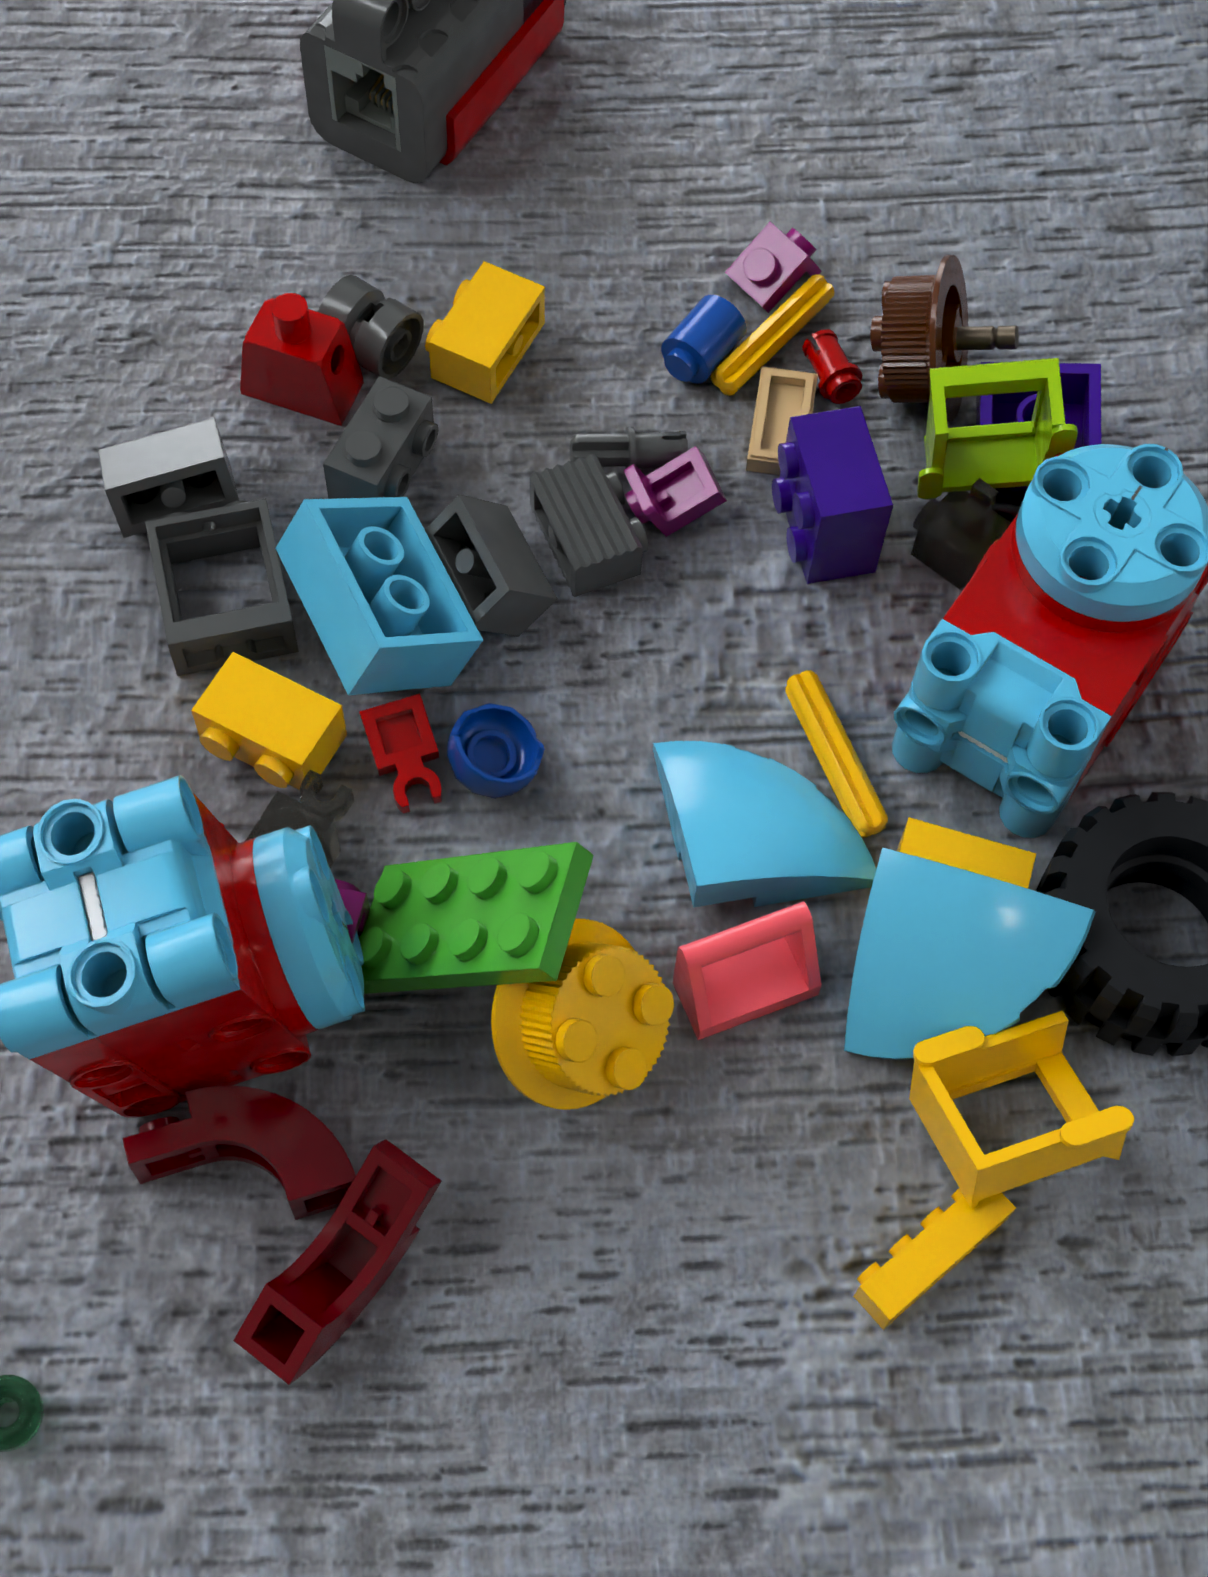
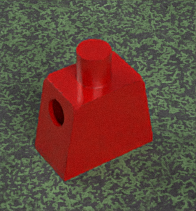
[240,293,364,426]

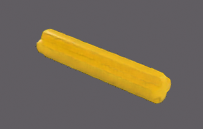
[711,274,835,396]
[785,670,888,838]

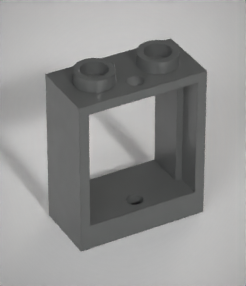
[145,498,299,676]

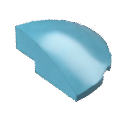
[653,741,876,908]
[844,847,1096,1060]

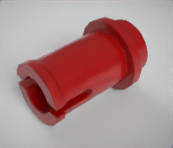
[802,329,862,404]

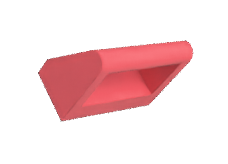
[672,902,822,1040]

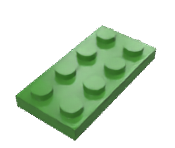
[359,842,594,994]

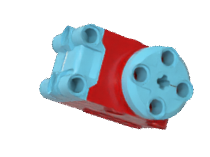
[892,444,1208,838]
[0,775,365,1118]

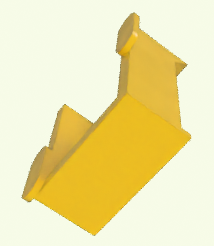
[909,1010,1134,1208]

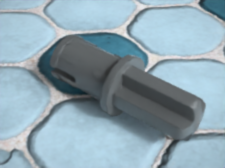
[569,427,688,469]

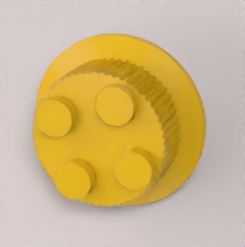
[491,918,674,1110]

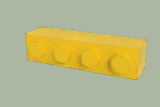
[853,1188,1016,1330]

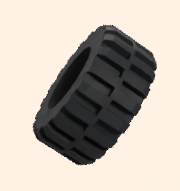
[1035,792,1208,1056]

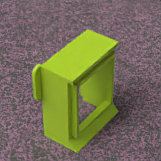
[917,358,1078,499]

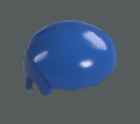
[447,703,545,799]

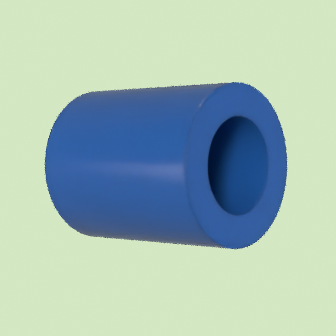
[661,295,747,384]

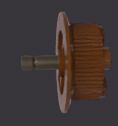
[870,255,1019,421]

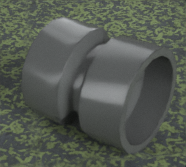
[318,275,424,380]

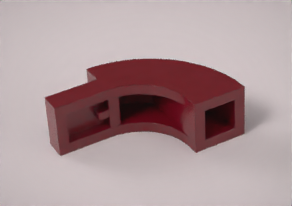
[122,1086,356,1220]
[233,1139,442,1385]

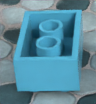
[275,497,483,695]

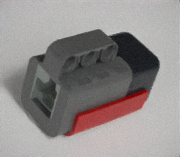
[300,0,566,183]

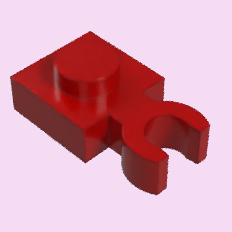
[359,693,442,814]

